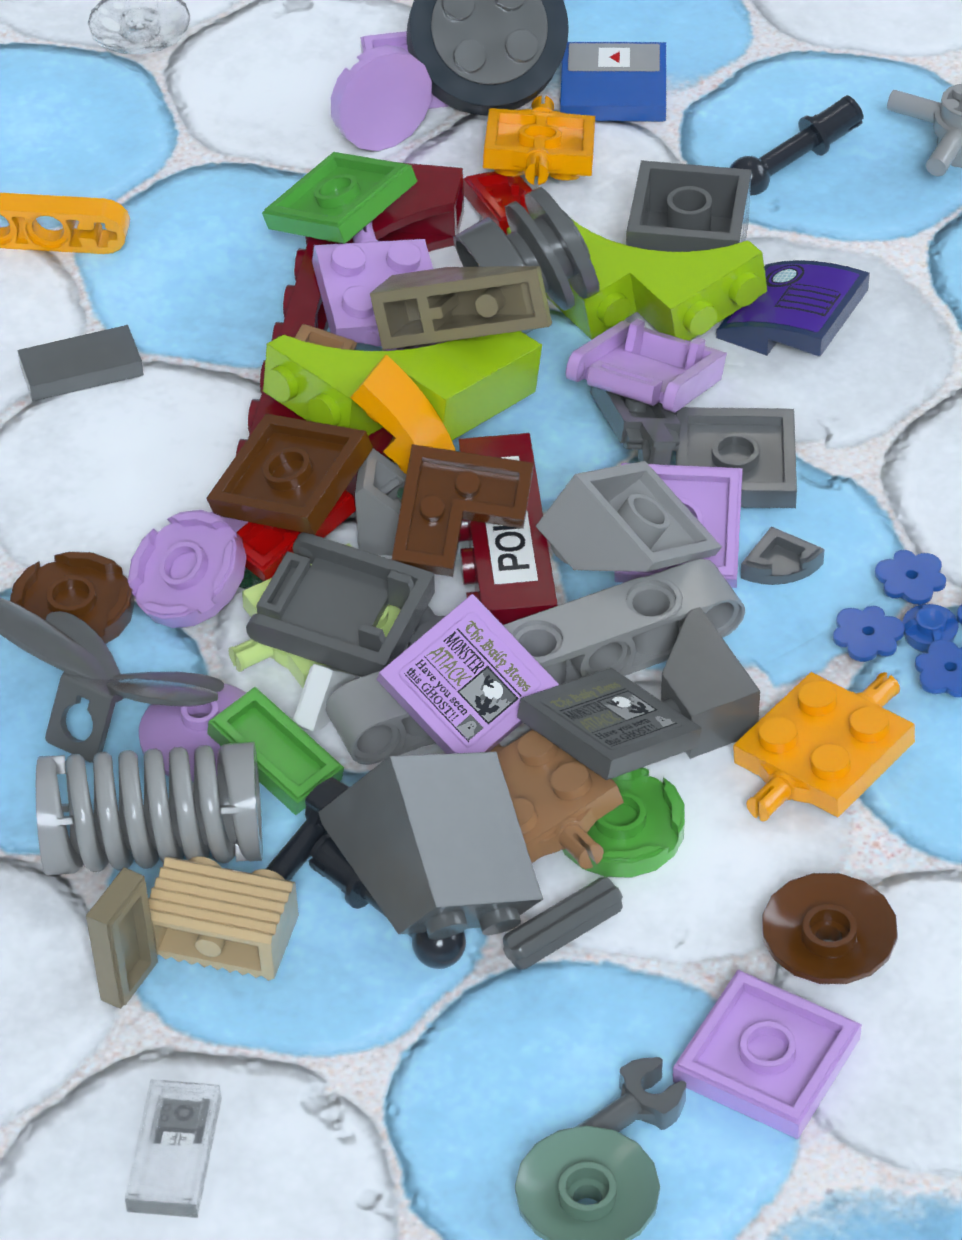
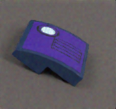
[716,260,870,357]

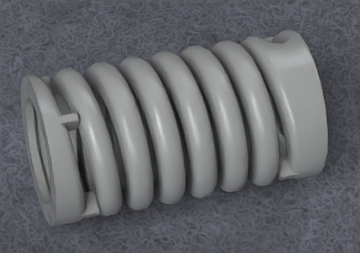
[36,742,263,875]

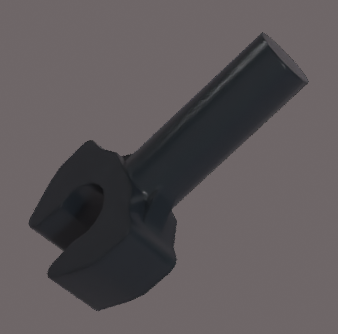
[266,777,350,881]

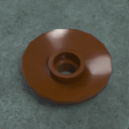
[762,873,898,984]

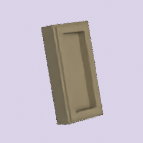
[86,867,158,1009]

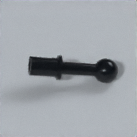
[730,95,864,196]
[309,833,466,969]

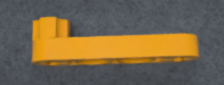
[0,193,130,254]

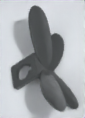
[0,598,224,762]

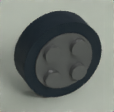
[406,0,569,115]

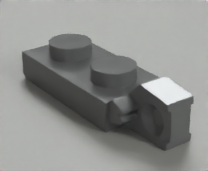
[590,386,681,465]

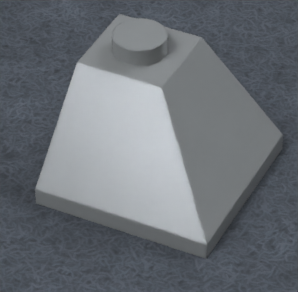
[536,461,722,572]

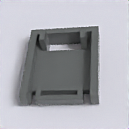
[246,533,435,677]

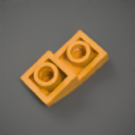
[350,354,456,474]

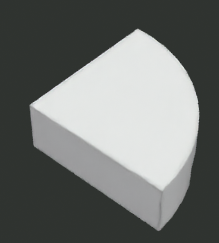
[293,664,355,731]

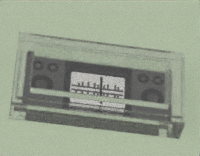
[125,1079,222,1218]

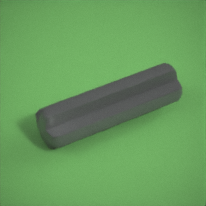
[503,877,623,970]

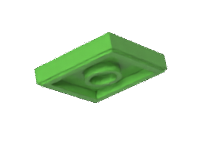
[262,152,418,244]

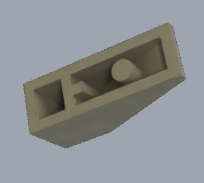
[370,266,552,350]

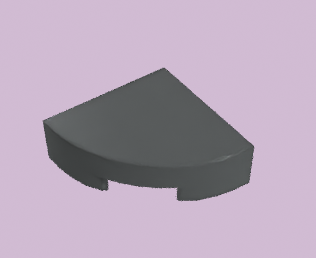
[741,526,825,585]

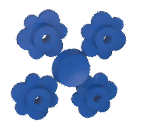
[833,550,962,697]

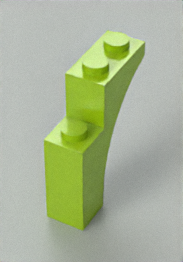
[507,219,767,341]
[263,331,542,440]

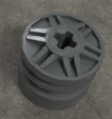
[453,187,600,334]

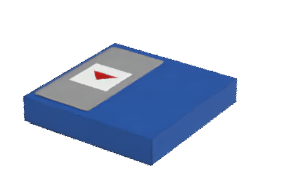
[560,42,666,122]

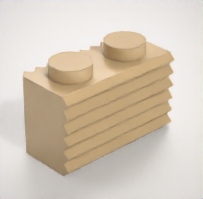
[148,856,299,981]

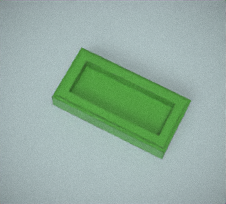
[207,687,344,815]

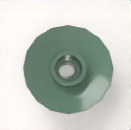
[515,1125,660,1240]

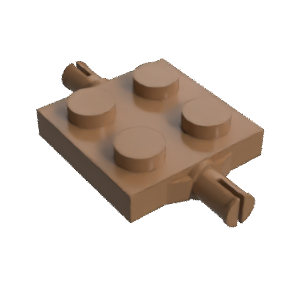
[489,729,624,869]

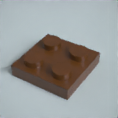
[206,414,373,535]

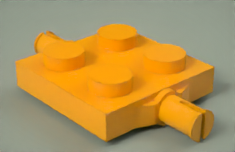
[483,95,595,185]
[733,672,915,821]

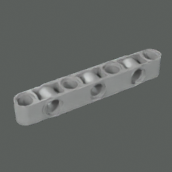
[325,559,745,765]

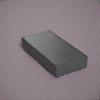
[17,325,144,401]

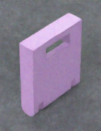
[566,319,727,413]

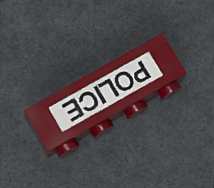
[459,433,558,625]

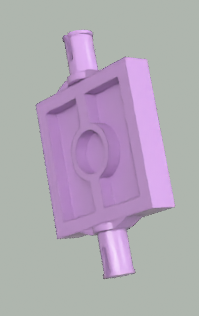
[312,221,433,351]

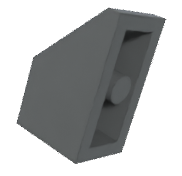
[661,607,760,759]

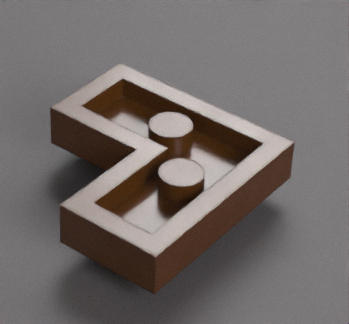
[391,444,534,577]

